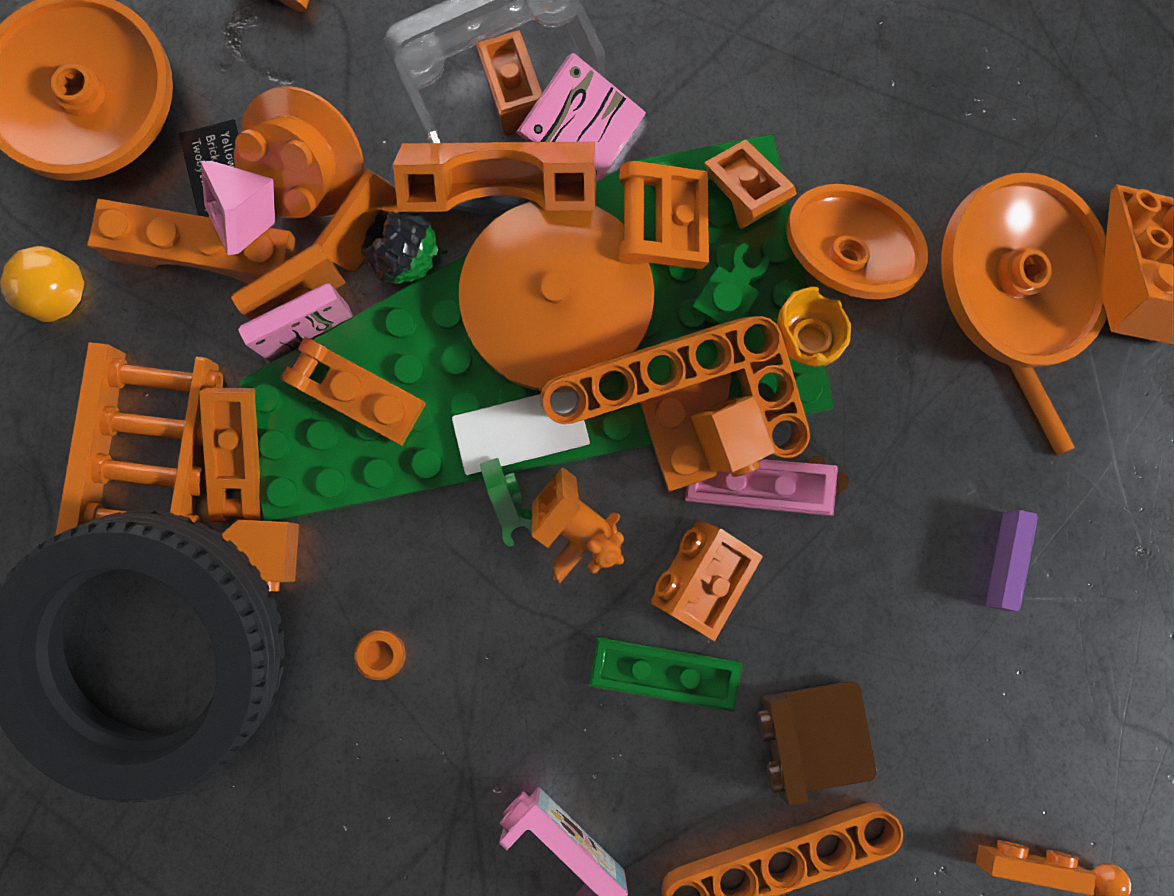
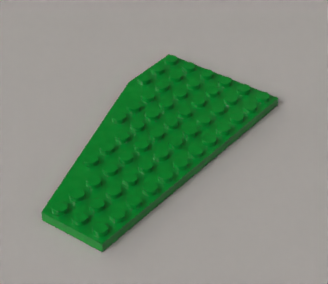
[240,134,835,521]

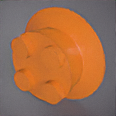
[234,86,364,218]

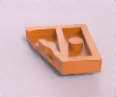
[639,373,732,492]

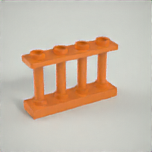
[55,342,223,536]

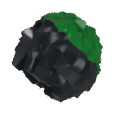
[361,210,438,284]

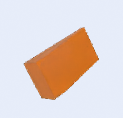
[475,30,542,135]

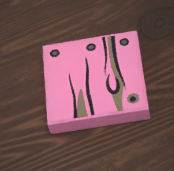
[516,53,646,182]
[238,283,354,362]

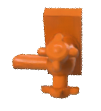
[532,466,624,583]

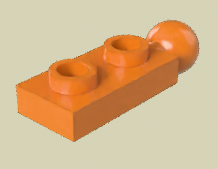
[976,840,1131,896]

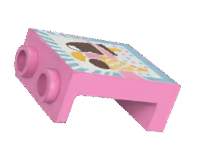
[499,787,628,896]

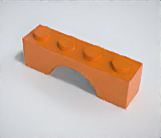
[393,141,596,212]
[87,199,303,284]

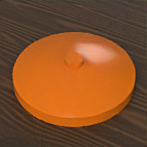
[0,0,173,181]
[941,172,1107,368]
[459,201,654,392]

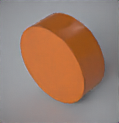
[354,630,406,680]

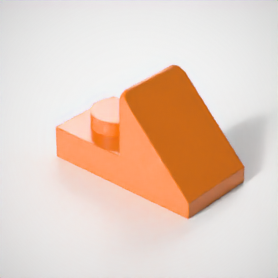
[704,139,797,229]

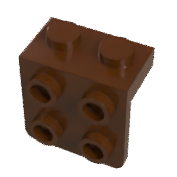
[757,681,877,806]

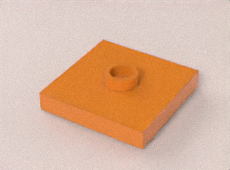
[231,244,346,320]

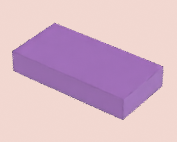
[985,510,1038,612]

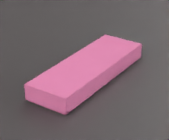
[685,459,838,517]

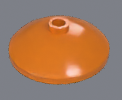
[786,184,928,299]

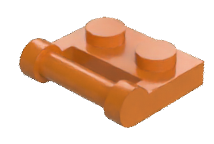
[619,161,709,269]

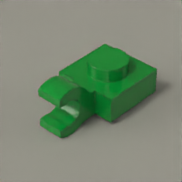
[480,458,533,547]

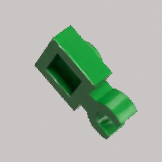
[691,242,770,326]

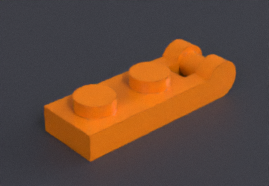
[280,336,426,446]
[199,388,263,522]

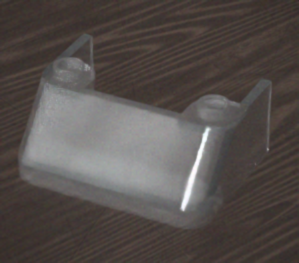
[384,0,606,143]

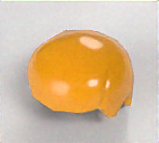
[0,246,84,322]
[777,286,851,367]

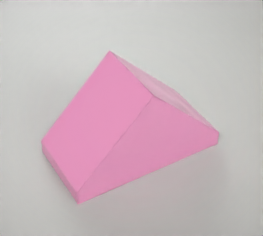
[201,161,275,255]

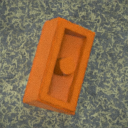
[313,169,398,272]

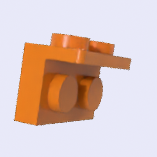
[650,520,763,641]

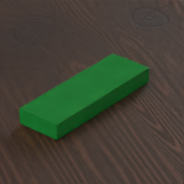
[589,636,742,712]

